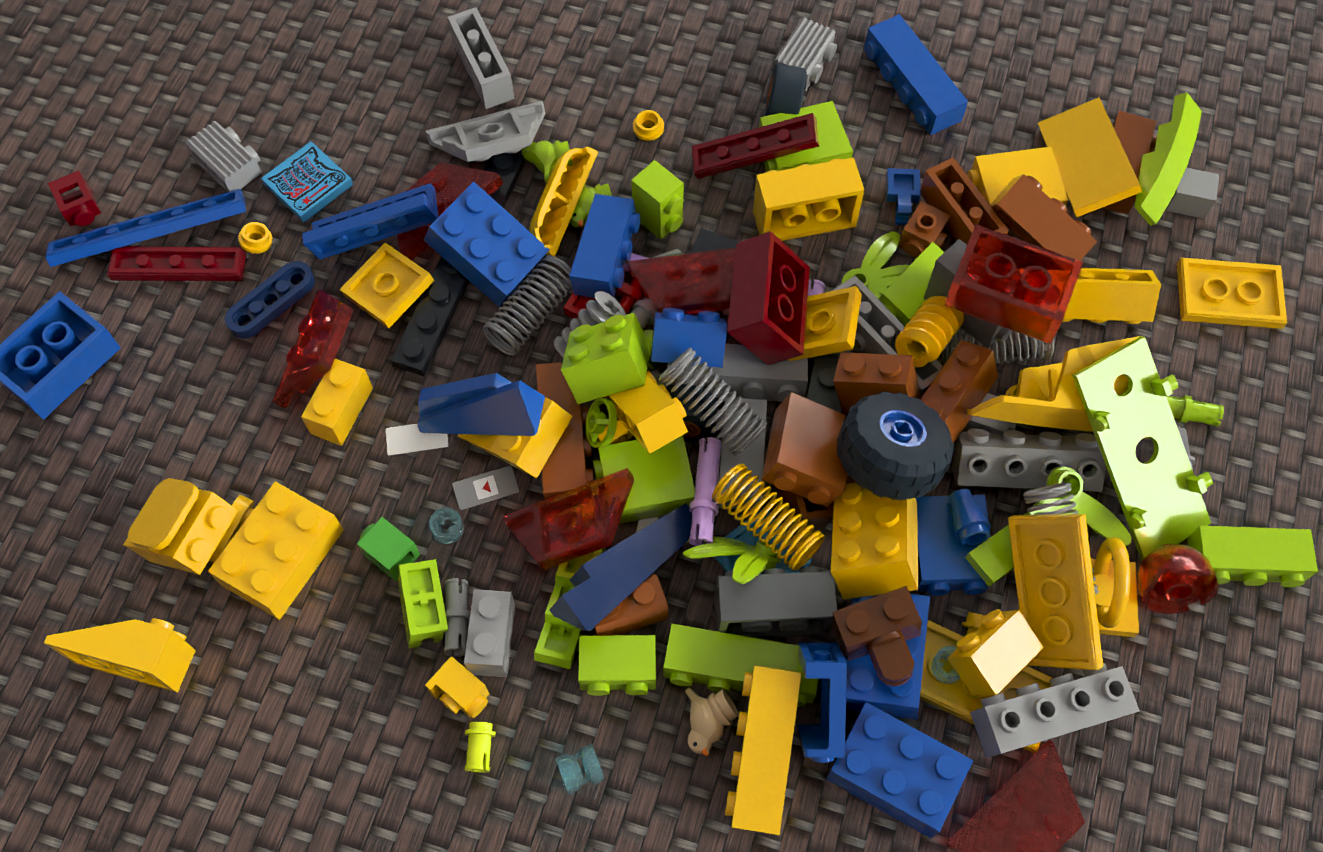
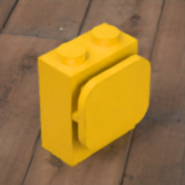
[123,478,238,575]

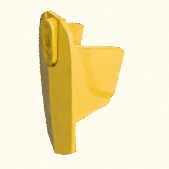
[967,336,1150,439]

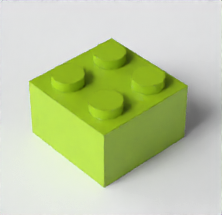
[561,313,650,404]

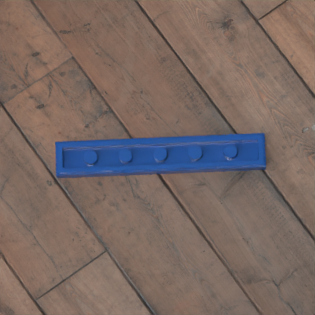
[45,189,246,267]

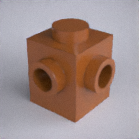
[898,201,951,257]

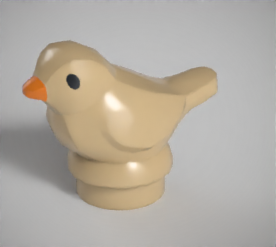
[685,687,739,756]

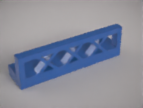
[302,183,439,260]

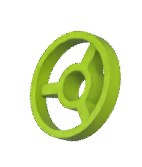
[586,398,617,448]

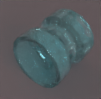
[555,743,605,795]

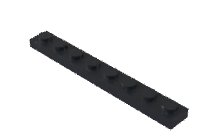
[391,153,525,376]

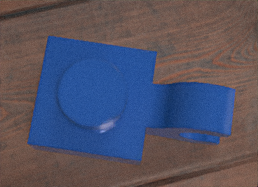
[886,168,921,225]

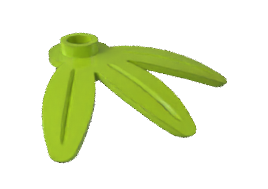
[842,231,910,298]
[1026,466,1131,546]
[683,536,782,584]

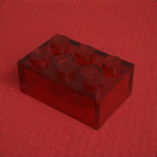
[944,224,1083,344]

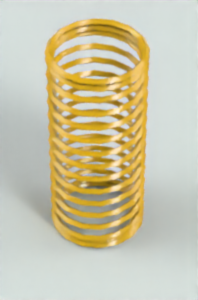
[712,463,825,571]

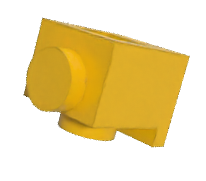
[425,656,489,718]

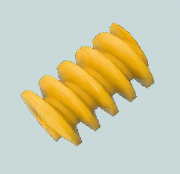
[895,295,964,368]

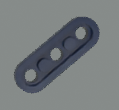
[225,261,315,338]

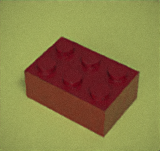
[727,231,810,365]

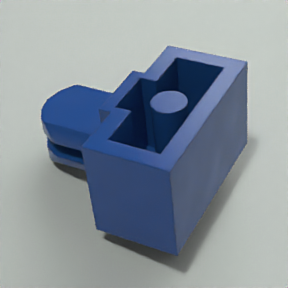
[651,308,727,368]

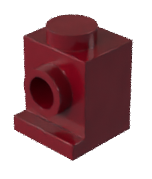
[48,170,102,226]

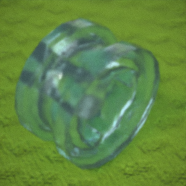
[429,507,464,544]
[931,646,961,684]

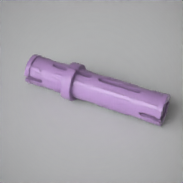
[689,437,722,546]

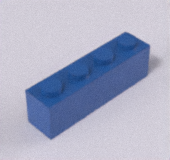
[864,14,968,135]

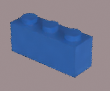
[569,194,640,298]

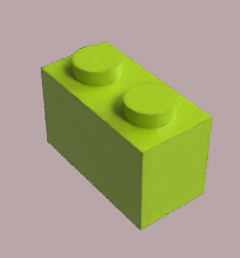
[631,160,684,240]
[578,635,656,696]

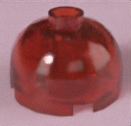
[1137,544,1219,614]

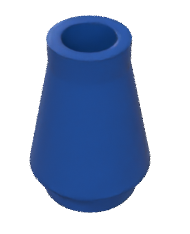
[949,489,991,547]

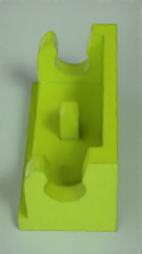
[397,559,448,648]

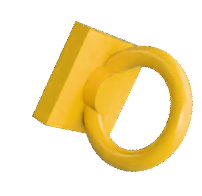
[1091,537,1139,637]

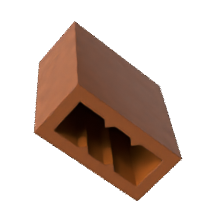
[833,352,922,415]
[761,392,847,507]

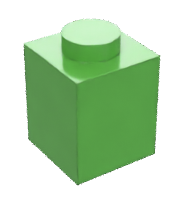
[357,517,420,581]

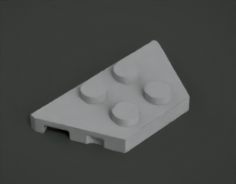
[426,101,545,162]

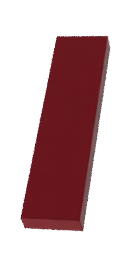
[692,113,819,179]
[107,246,247,281]

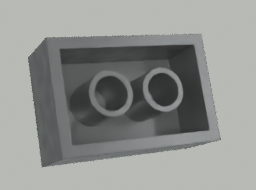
[714,567,837,638]

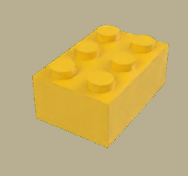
[753,157,864,241]
[208,481,344,620]
[831,482,918,600]

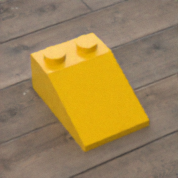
[458,397,573,478]
[44,618,196,693]

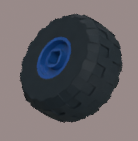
[836,392,954,500]

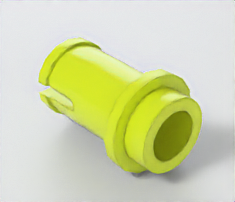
[465,722,496,773]

